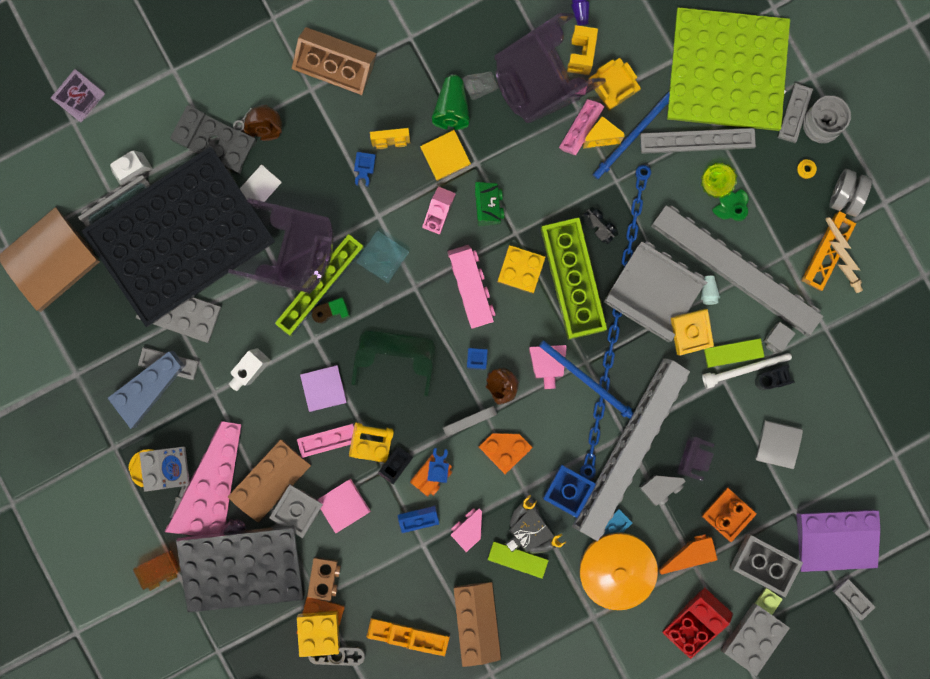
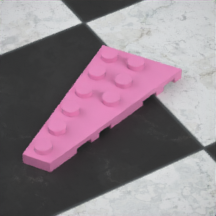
[164,421,241,536]

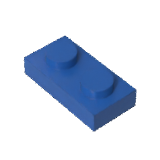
[397,506,439,533]

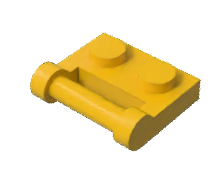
[349,423,394,463]

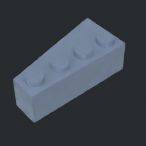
[108,351,185,429]

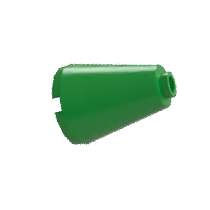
[432,75,470,130]

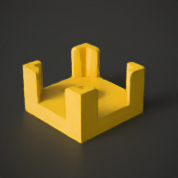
[567,25,598,75]

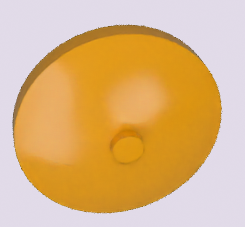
[580,532,658,610]

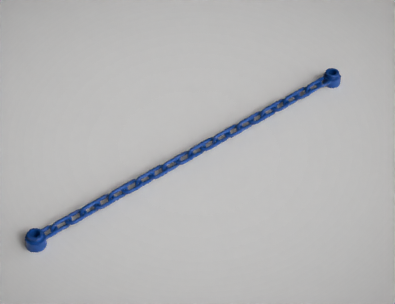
[580,165,651,479]

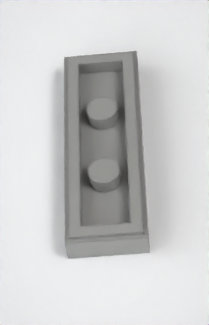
[777,83,813,143]
[138,347,199,380]

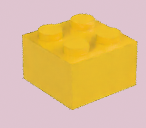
[297,611,340,657]

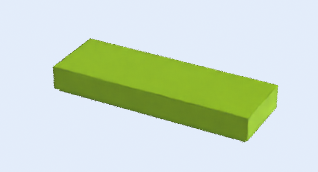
[704,338,764,368]
[487,541,549,579]

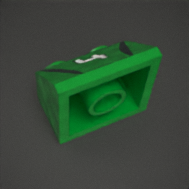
[475,182,504,226]

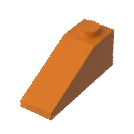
[658,534,717,575]

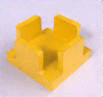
[588,58,641,111]

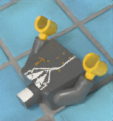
[505,495,566,554]

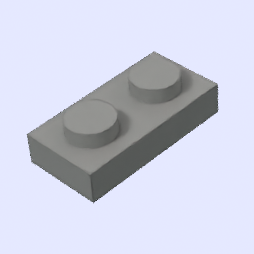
[833,578,875,621]

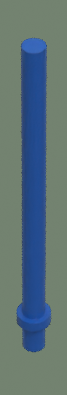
[592,92,669,179]
[539,340,634,419]

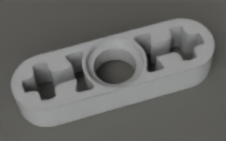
[443,406,498,437]
[308,646,365,666]

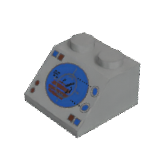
[139,447,190,492]

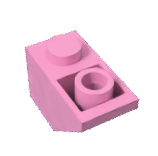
[422,186,456,235]
[451,508,482,552]

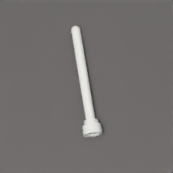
[702,353,792,389]

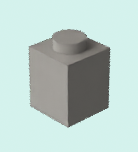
[763,322,795,353]

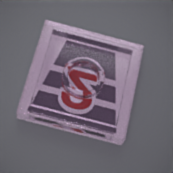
[51,69,105,123]

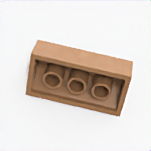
[292,27,377,95]
[228,440,311,523]
[454,582,501,667]

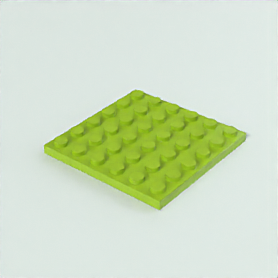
[667,8,790,131]

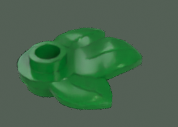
[712,189,749,221]

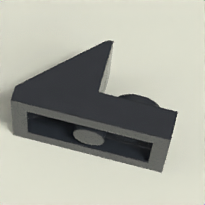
[378,446,413,484]

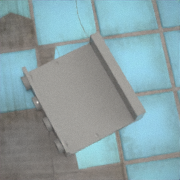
[604,241,708,343]

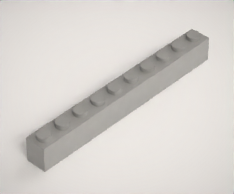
[651,205,824,336]
[572,359,690,541]

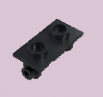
[582,207,618,245]

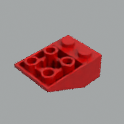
[662,587,733,659]

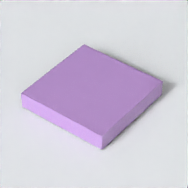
[300,365,347,412]

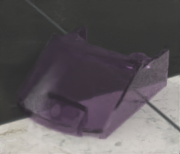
[495,13,606,123]
[228,198,333,294]

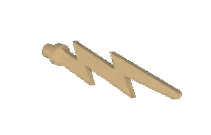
[826,217,863,293]

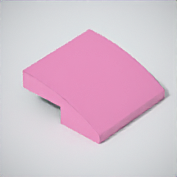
[317,479,371,533]

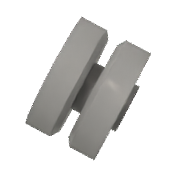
[829,169,872,217]

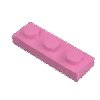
[559,99,604,155]
[297,424,354,458]

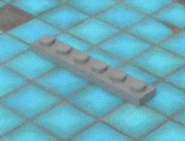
[640,128,756,154]

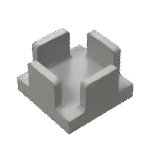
[270,484,323,538]

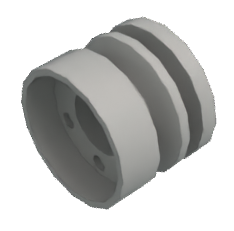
[803,96,851,143]

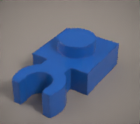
[354,152,376,187]
[427,448,449,483]

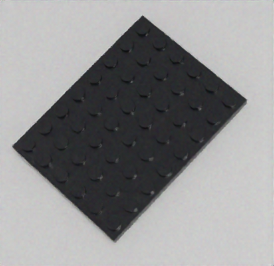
[82,146,275,327]

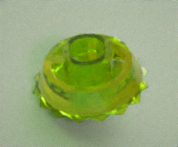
[701,162,738,198]

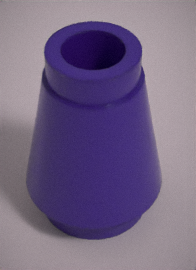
[571,0,589,26]

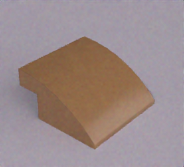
[0,207,100,312]

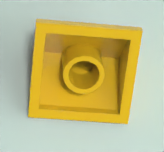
[583,116,624,149]

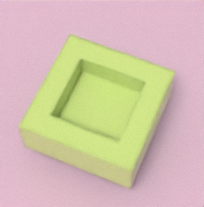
[755,588,783,615]

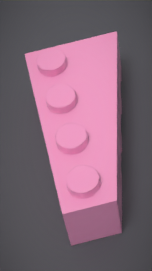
[447,245,495,328]

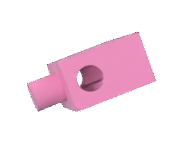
[529,345,566,389]

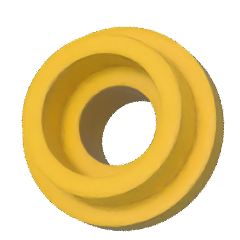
[797,160,817,179]

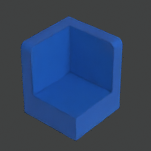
[467,348,488,370]

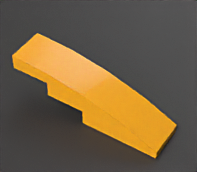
[366,618,450,656]

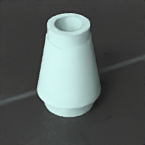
[701,276,720,305]

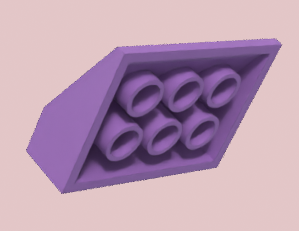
[796,510,880,572]

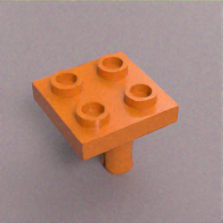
[702,488,757,542]

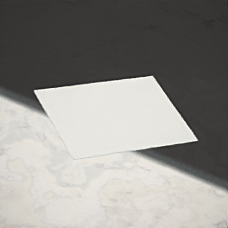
[240,164,282,209]

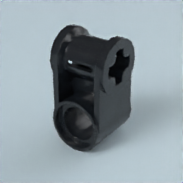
[755,364,795,391]

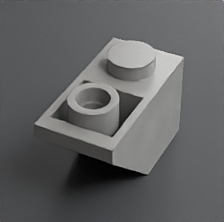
[639,475,686,506]

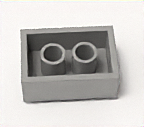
[730,534,803,598]
[720,603,790,676]

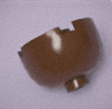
[244,105,282,141]

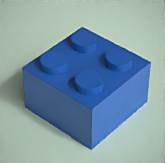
[542,465,596,518]

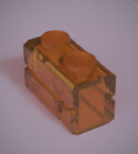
[133,550,181,591]

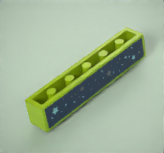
[275,234,364,337]

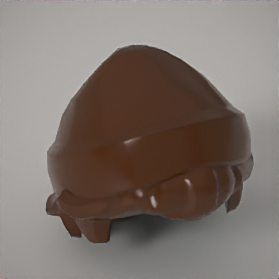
[485,368,519,405]

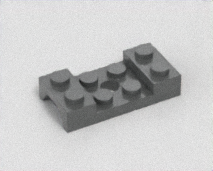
[170,105,257,175]

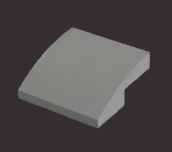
[755,420,803,469]

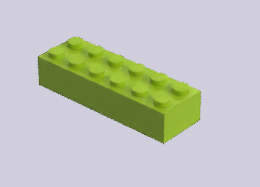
[541,218,607,340]

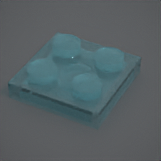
[356,231,409,283]

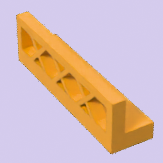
[801,211,857,291]

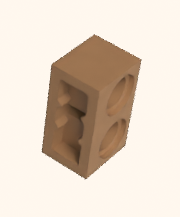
[307,557,341,601]

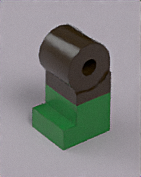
[312,298,350,324]

